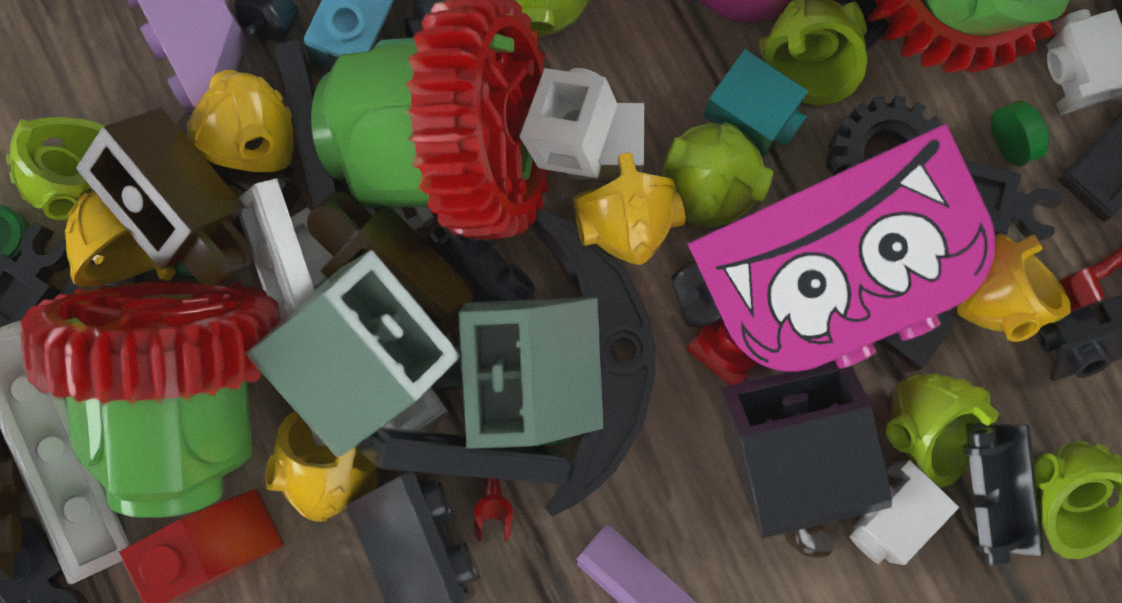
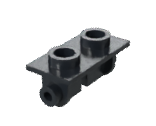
[424,223,537,302]
[1037,295,1122,382]
[963,423,1044,565]

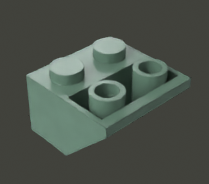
[245,250,461,457]
[459,297,603,449]

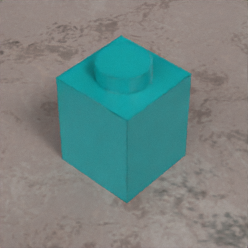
[703,49,808,158]

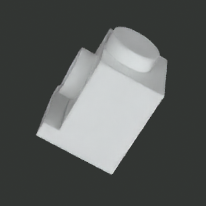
[1047,9,1122,115]
[520,68,618,178]
[849,460,959,565]

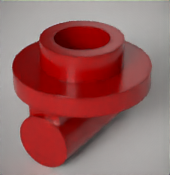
[686,320,757,385]

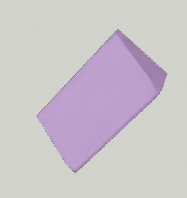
[576,525,696,603]

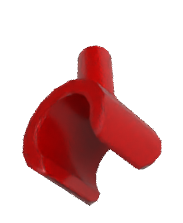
[1059,246,1122,312]
[473,478,513,541]

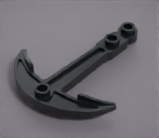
[431,209,656,517]

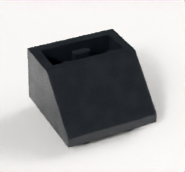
[721,361,892,539]
[347,471,481,603]

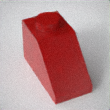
[119,489,286,603]

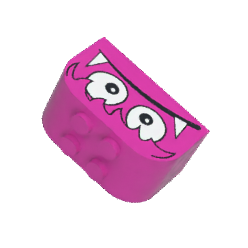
[688,124,995,371]

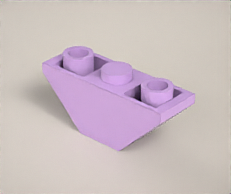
[126,0,248,112]

